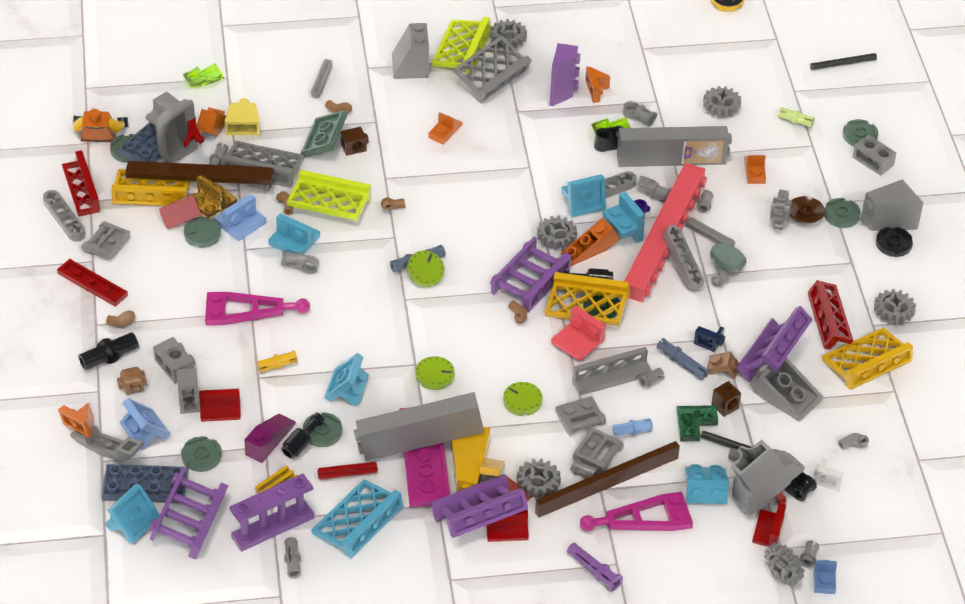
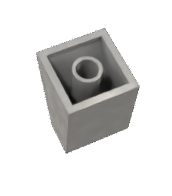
[392,23,429,79]
[861,179,924,231]

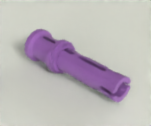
[567,543,623,591]

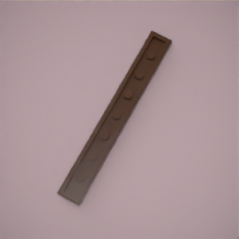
[125,161,274,185]
[535,441,680,518]

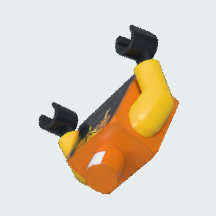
[72,109,128,142]

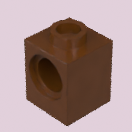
[340,127,369,156]
[711,381,741,417]

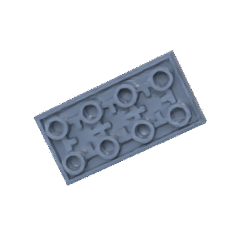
[118,122,161,162]
[101,464,189,503]

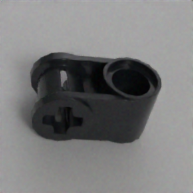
[594,126,624,152]
[784,472,817,501]

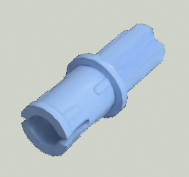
[612,418,653,436]

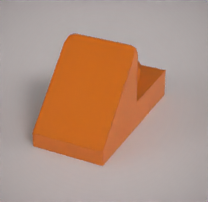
[585,66,610,103]
[428,112,463,145]
[744,155,766,184]
[58,403,94,438]

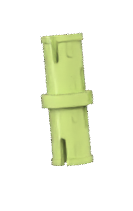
[778,107,815,128]

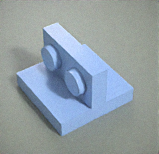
[213,193,266,241]
[119,398,171,450]

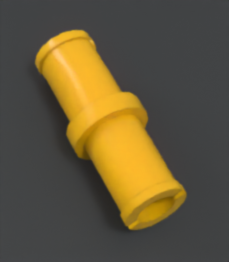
[257,350,298,373]

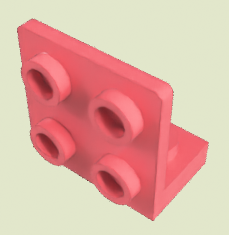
[551,306,606,361]

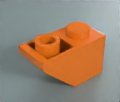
[197,107,226,136]

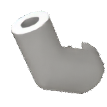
[711,266,729,287]
[838,433,869,449]

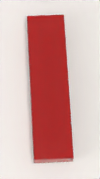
[57,259,128,307]

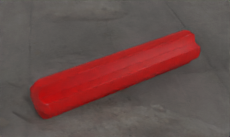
[317,462,378,480]

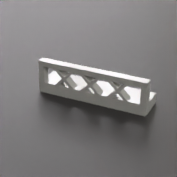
[572,347,652,396]

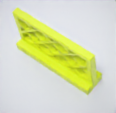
[432,17,491,74]
[287,170,371,221]

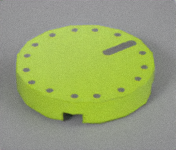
[407,250,445,287]
[415,356,455,390]
[503,382,543,416]

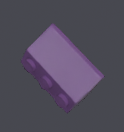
[549,43,581,106]

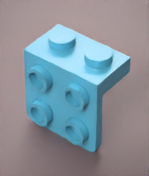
[685,464,729,504]

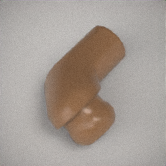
[325,100,352,113]
[276,191,294,215]
[381,197,405,210]
[508,300,527,324]
[106,310,135,327]

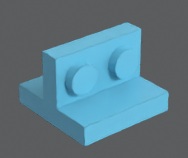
[561,174,606,217]
[602,192,645,243]
[268,213,320,255]
[324,353,369,406]
[105,484,160,543]

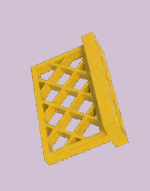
[111,169,190,206]
[545,272,631,326]
[822,327,913,390]

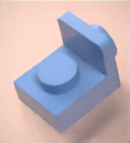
[813,560,837,594]

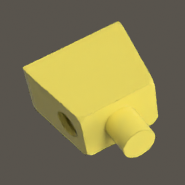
[225,98,260,135]

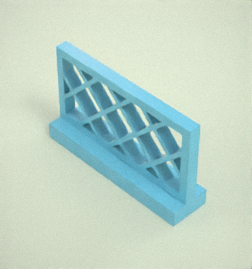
[311,479,404,558]

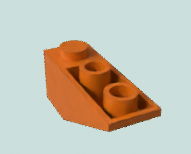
[560,217,620,266]

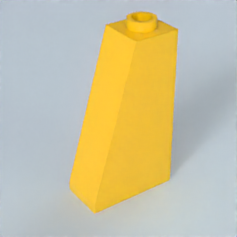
[450,427,490,492]

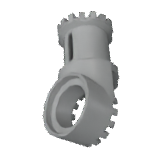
[623,101,658,126]
[637,176,672,203]
[281,250,319,274]

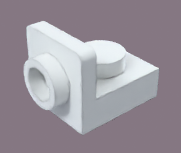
[813,458,843,491]

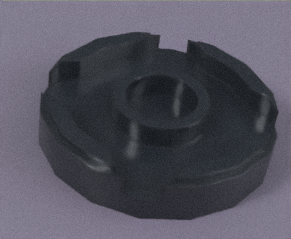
[875,227,913,257]

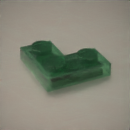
[676,405,718,442]

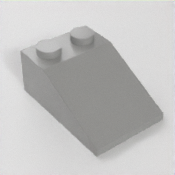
[750,358,824,421]

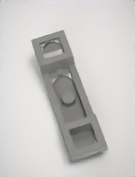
[70,425,144,460]

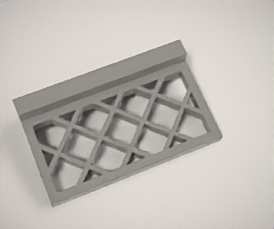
[453,35,532,103]
[221,141,304,188]

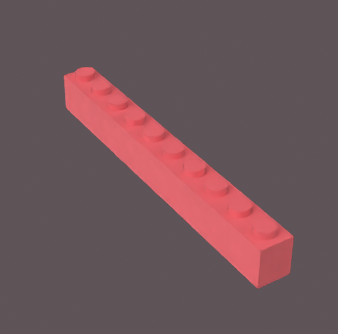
[624,163,707,303]

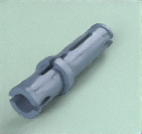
[390,244,446,272]
[657,338,709,380]

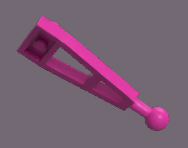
[205,292,310,325]
[580,492,693,532]

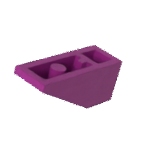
[244,414,296,463]

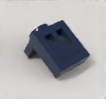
[694,326,726,352]

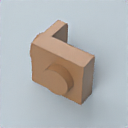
[707,351,739,378]

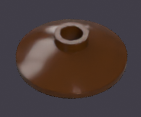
[790,196,825,224]

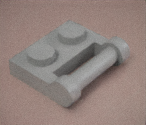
[81,221,130,260]
[555,396,606,435]
[573,427,624,473]

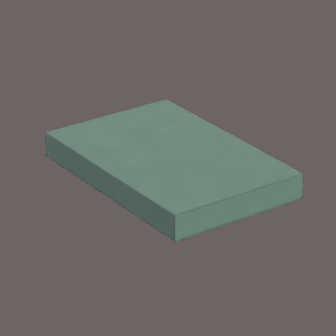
[300,110,348,158]

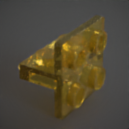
[194,174,237,217]

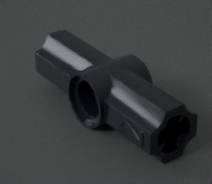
[78,332,139,370]

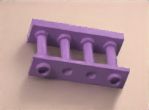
[490,237,572,313]
[736,305,813,382]
[149,466,229,559]
[229,473,315,552]
[430,474,528,538]

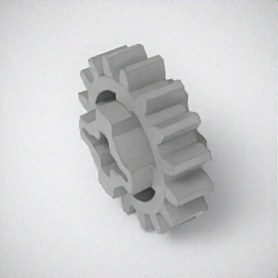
[490,19,527,49]
[703,86,742,117]
[770,189,792,230]
[537,215,577,250]
[874,289,916,325]
[516,458,561,499]
[764,542,805,585]

